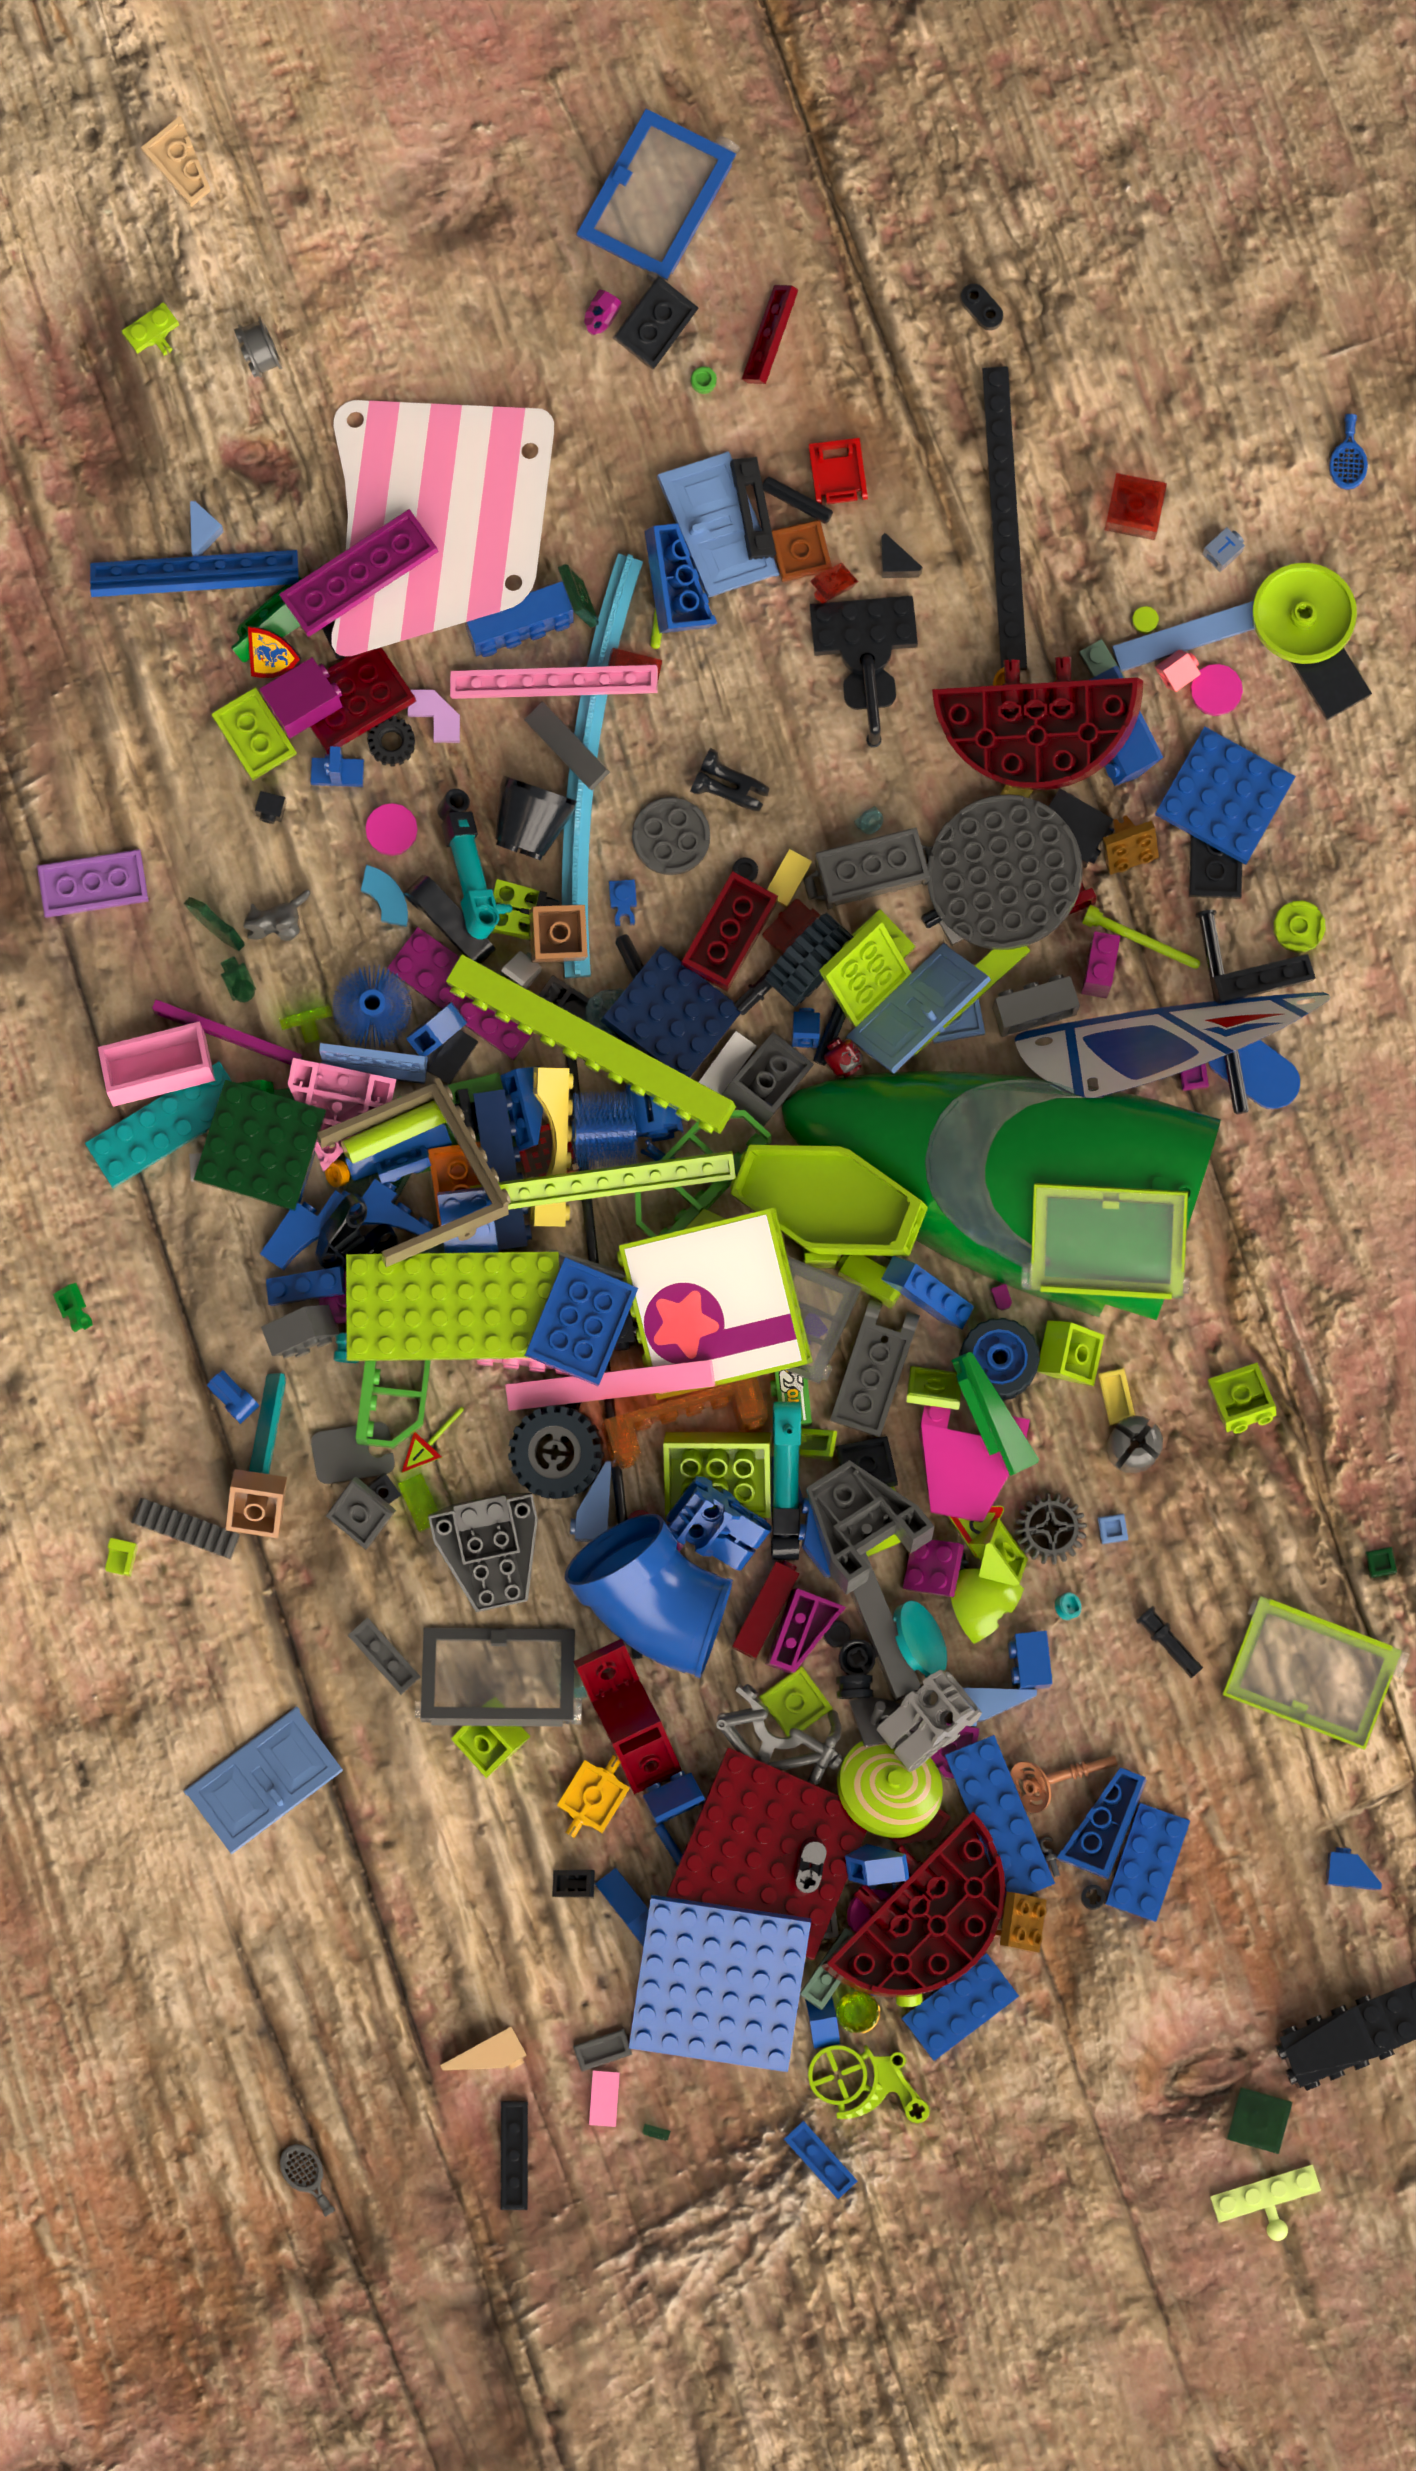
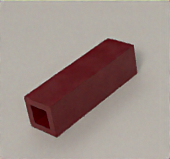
[732,1560,800,1660]

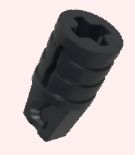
[454,1089,479,1136]

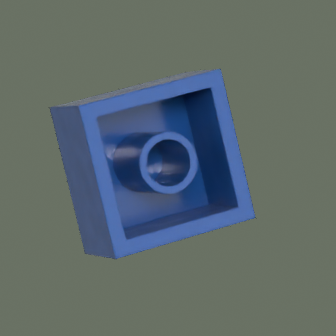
[1008,1631,1053,1690]

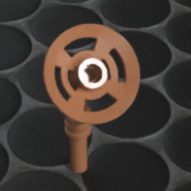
[1010,1756,1118,1813]

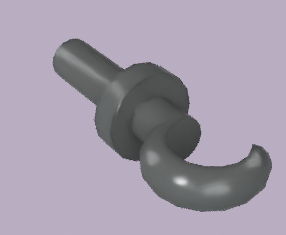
[1039,1837,1060,1877]

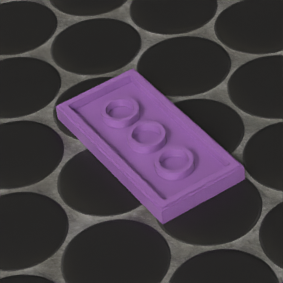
[37,849,149,918]

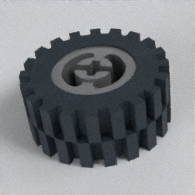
[765,912,853,1007]
[508,1406,604,1499]

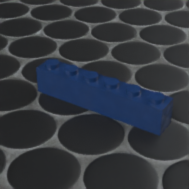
[473,1089,532,1250]

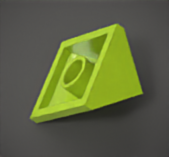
[969,1518,1028,1586]

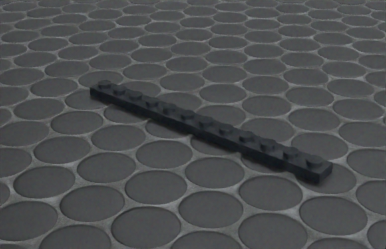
[982,367,1027,670]

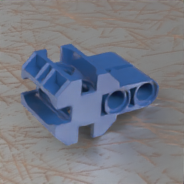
[666,1476,772,1571]

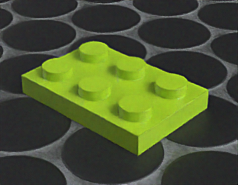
[211,687,297,781]

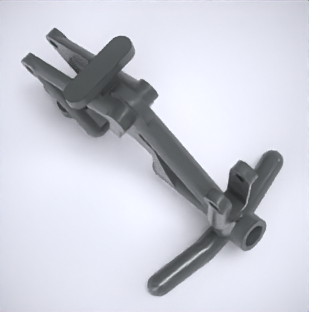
[716,1683,844,1786]

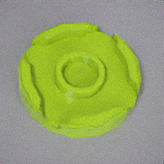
[1273,900,1326,953]

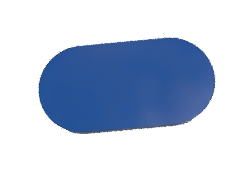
[1208,1040,1300,1109]

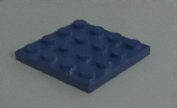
[601,946,742,1078]

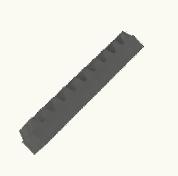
[131,1498,241,1560]

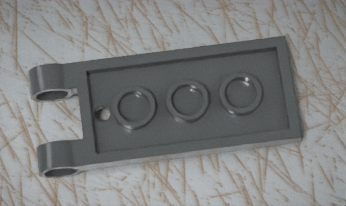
[830,1299,920,1438]

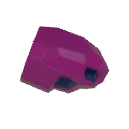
[584,289,621,335]

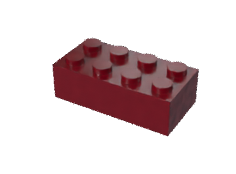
[682,871,778,992]

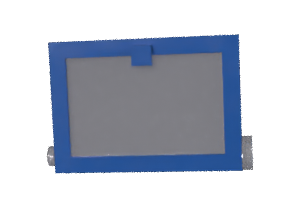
[577,109,740,281]

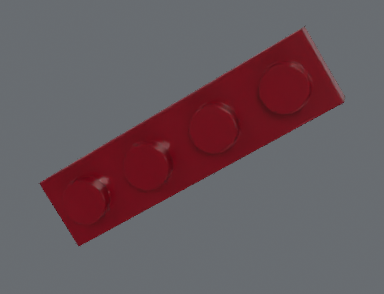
[742,285,798,384]

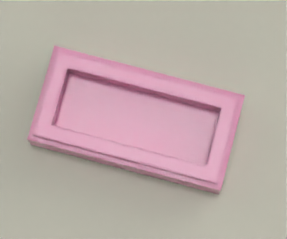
[589,2071,620,2127]

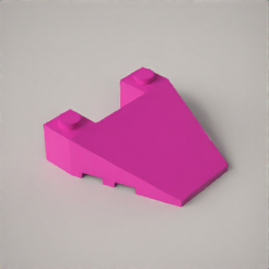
[919,1405,1030,1523]

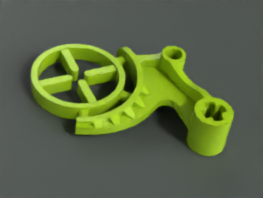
[808,2045,930,2123]

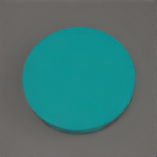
[893,1601,947,1678]

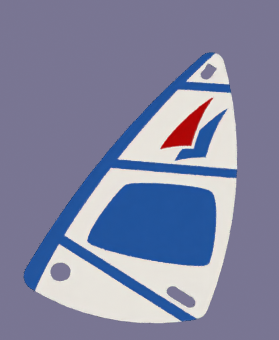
[1015,992,1330,1098]

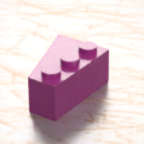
[765,1588,846,1674]

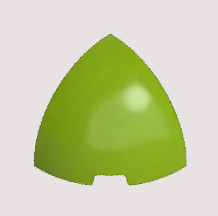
[951,1569,1024,1644]

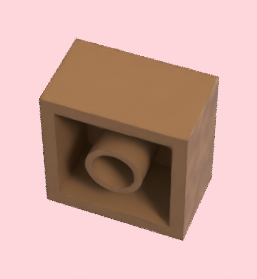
[529,905,588,963]
[226,1469,287,1538]

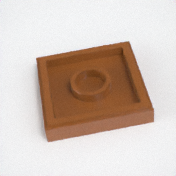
[772,520,832,582]

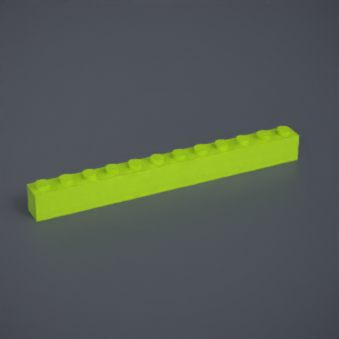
[446,955,736,1134]

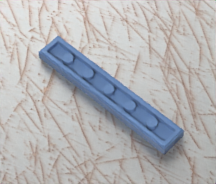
[1112,601,1255,672]

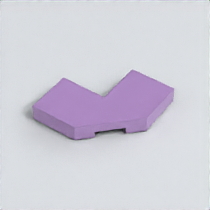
[408,690,460,743]

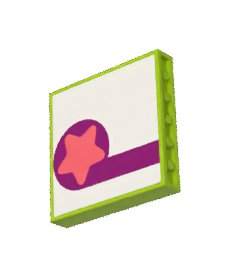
[617,1208,813,1400]

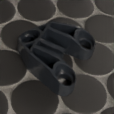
[315,1194,398,1271]

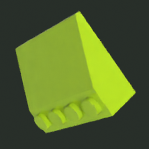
[663,1432,772,1518]

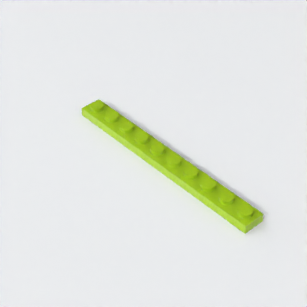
[470,1151,736,1210]

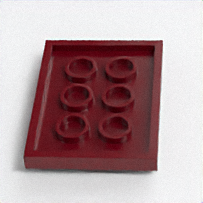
[310,647,417,754]

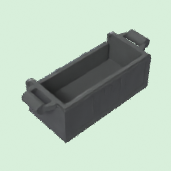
[803,827,933,910]

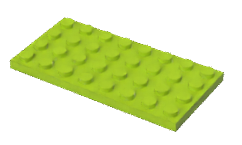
[346,1252,559,1361]

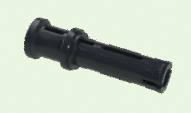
[1136,1606,1204,1678]

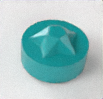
[1055,1592,1082,1620]

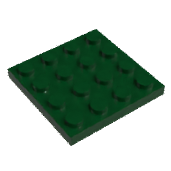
[193,1080,327,1211]

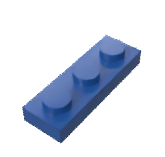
[266,1267,346,1306]
[784,2121,858,2199]

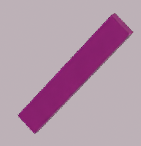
[152,999,304,1065]

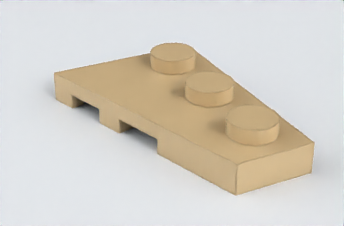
[141,116,211,207]

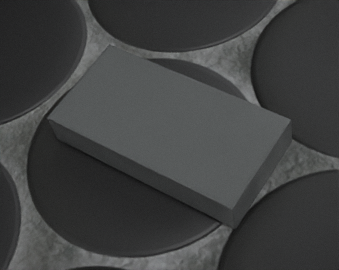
[573,2029,632,2072]

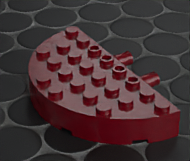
[932,657,1143,790]
[821,1812,1005,1998]

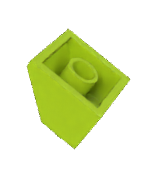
[1037,1320,1105,1386]
[451,1698,531,1778]

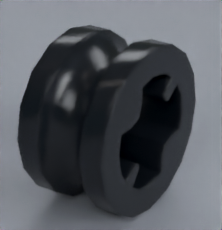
[1081,1885,1105,1910]

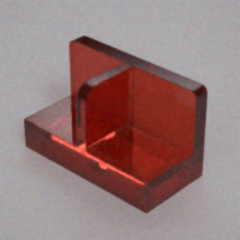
[762,899,820,955]

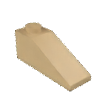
[440,2027,527,2071]

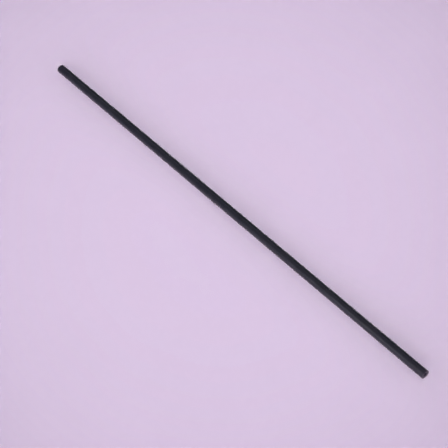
[566,1056,643,1659]

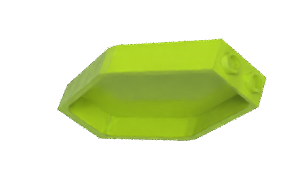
[730,1145,928,1256]

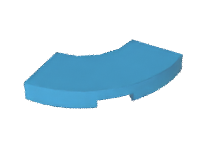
[361,865,408,927]

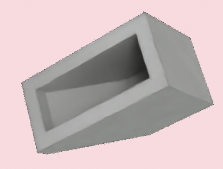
[501,951,542,990]

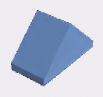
[190,501,223,556]

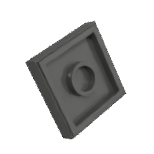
[326,1477,396,1550]

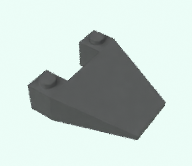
[806,1460,934,1595]

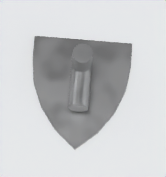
[849,1697,901,1747]

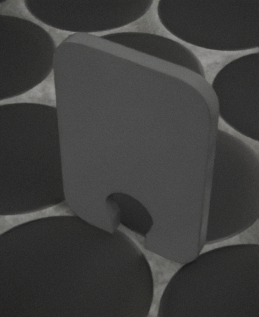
[311,1422,395,1484]

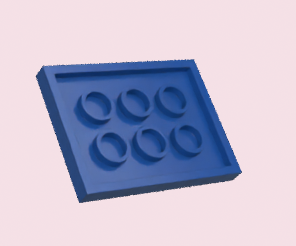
[524,1257,638,1386]

